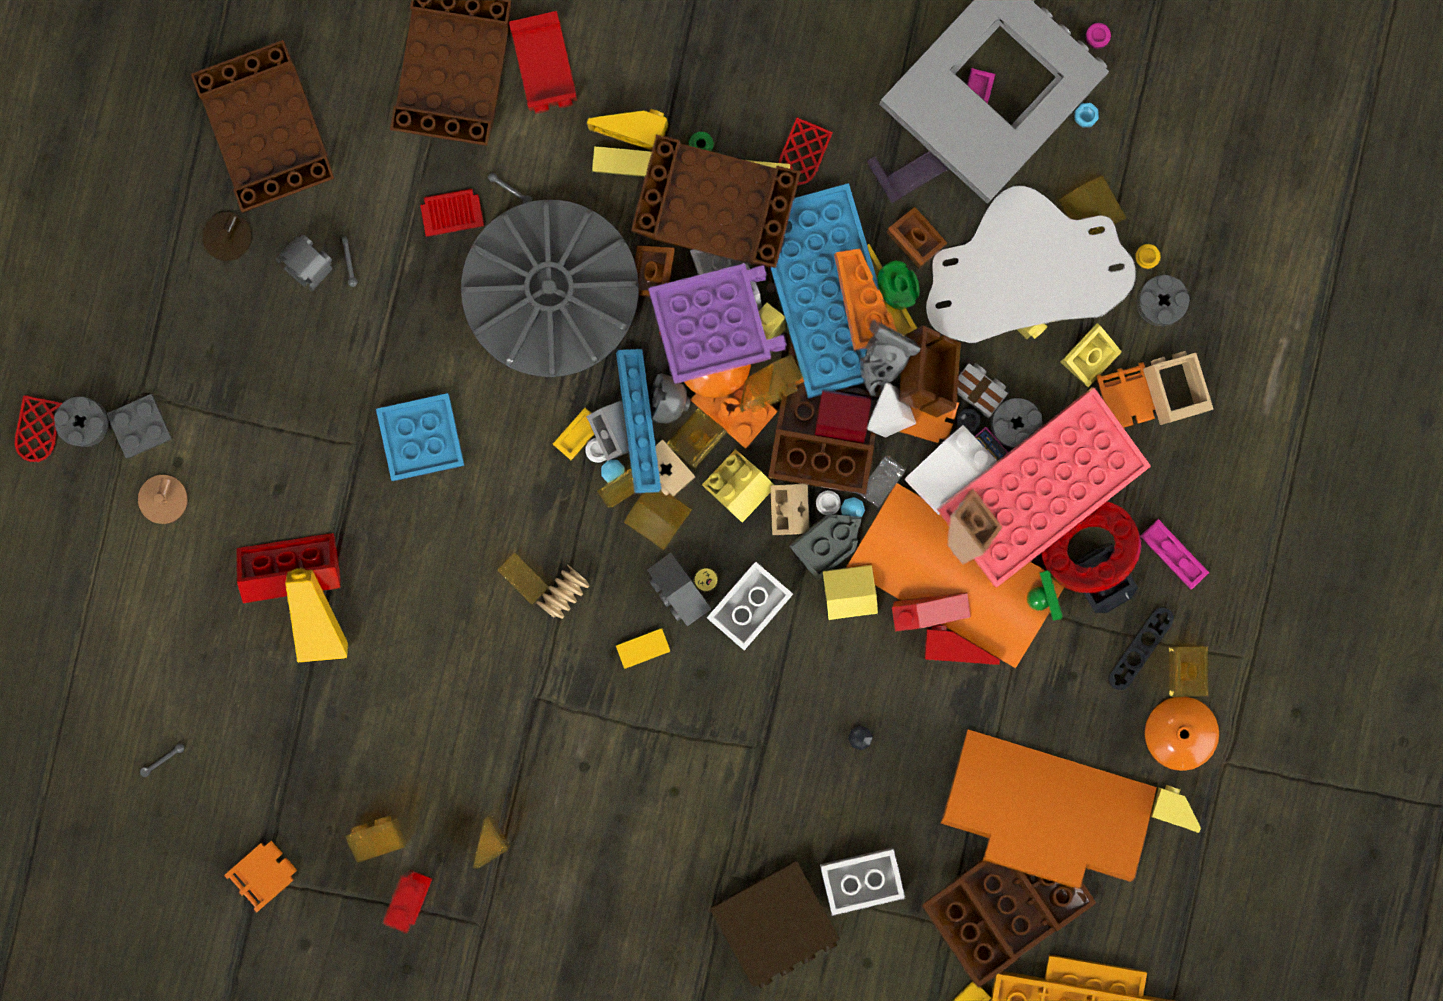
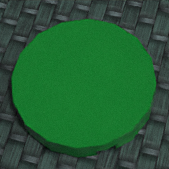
[877,260,920,310]

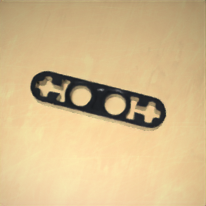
[1108,608,1174,690]

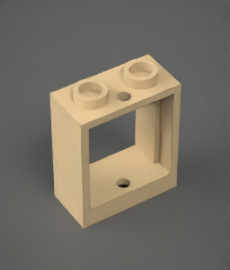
[1143,351,1213,425]

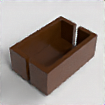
[899,326,961,418]

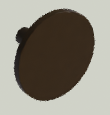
[202,212,252,261]

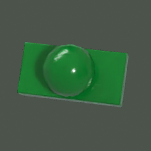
[1027,570,1063,621]

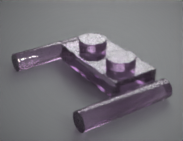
[867,151,949,203]

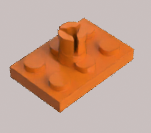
[691,382,778,448]

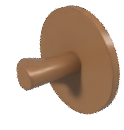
[138,475,188,524]

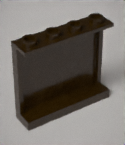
[710,860,840,988]

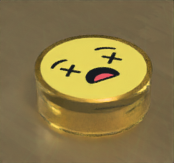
[694,567,718,592]

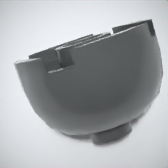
[650,374,690,424]

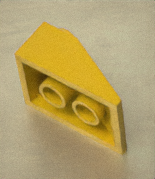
[587,109,668,151]

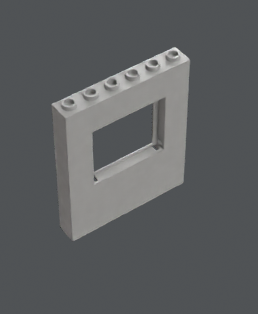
[879,0,1109,204]

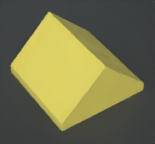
[1060,324,1122,388]
[823,565,878,620]

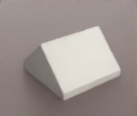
[867,383,917,437]

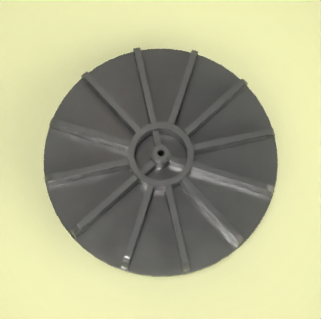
[461,200,639,377]

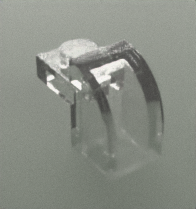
[860,455,906,508]

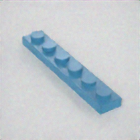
[616,349,661,493]

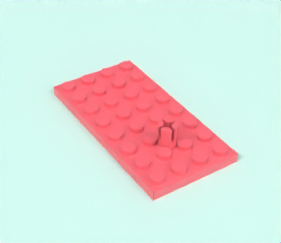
[937,388,1151,588]

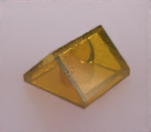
[1059,175,1126,235]
[667,408,728,469]
[624,490,692,550]
[1169,647,1208,697]
[473,816,511,869]

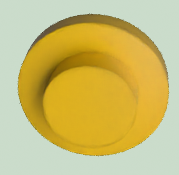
[1135,244,1160,269]

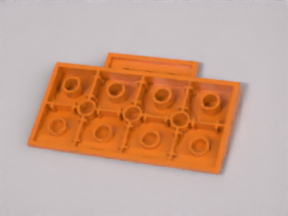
[846,483,1064,668]
[941,729,1157,889]

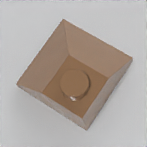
[948,489,1003,564]

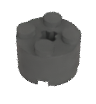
[276,234,332,291]
[1137,275,1190,326]
[54,397,109,447]
[991,398,1042,449]

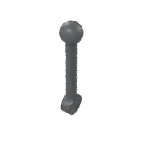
[488,173,532,204]
[342,236,358,287]
[140,743,184,777]

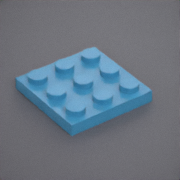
[376,393,465,481]

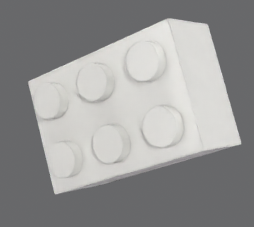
[707,562,793,650]
[820,848,905,915]

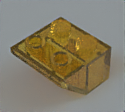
[740,355,805,412]
[345,815,407,863]

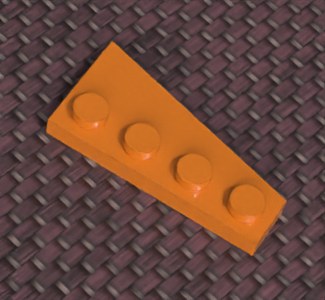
[834,249,897,350]

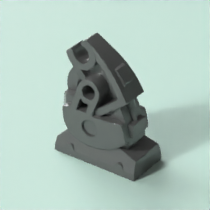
[860,319,920,396]

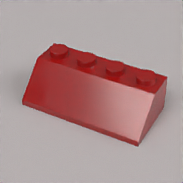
[236,533,341,603]

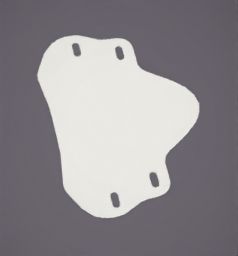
[926,186,1135,343]

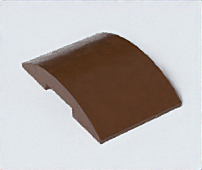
[768,342,882,495]
[921,859,1096,988]

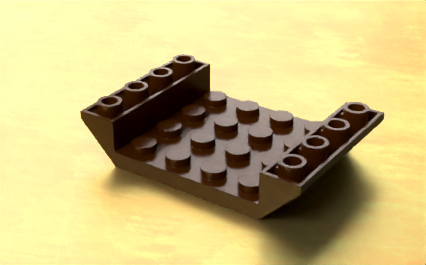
[390,0,511,146]
[191,40,335,213]
[631,134,801,268]

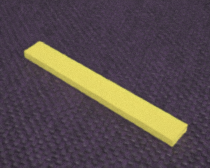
[592,147,790,177]

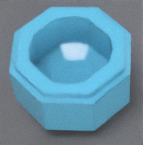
[1075,103,1099,127]
[601,460,625,483]
[840,497,865,517]

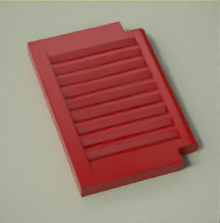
[420,189,484,237]

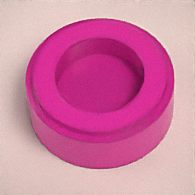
[1085,23,1111,49]

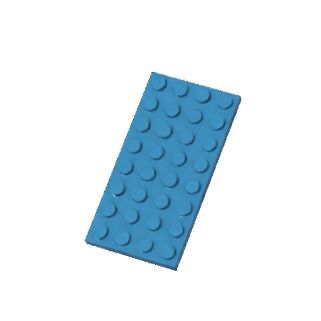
[770,183,884,398]

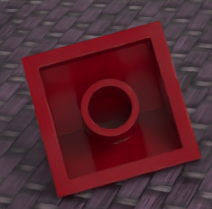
[815,390,871,444]

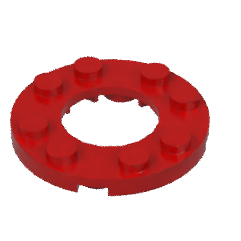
[1041,501,1141,593]

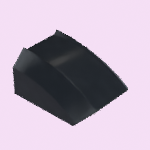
[1073,542,1138,613]

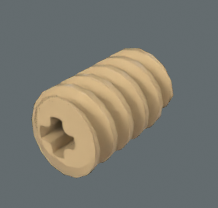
[536,565,589,619]

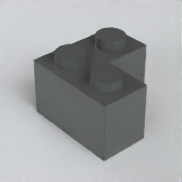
[647,553,711,626]

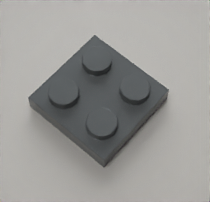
[107,394,172,459]

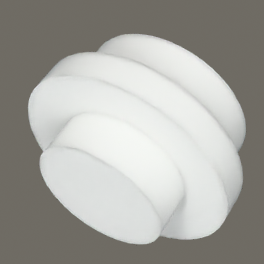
[586,438,606,463]
[816,491,841,515]

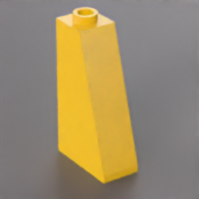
[286,569,348,662]

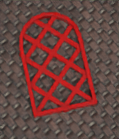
[779,118,833,186]
[15,395,62,462]

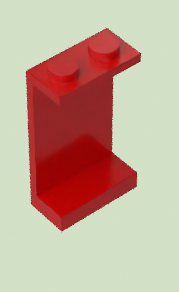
[509,11,577,114]
[383,869,433,932]

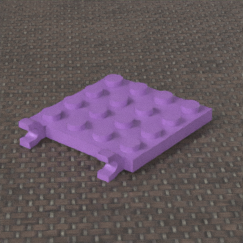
[649,263,786,384]

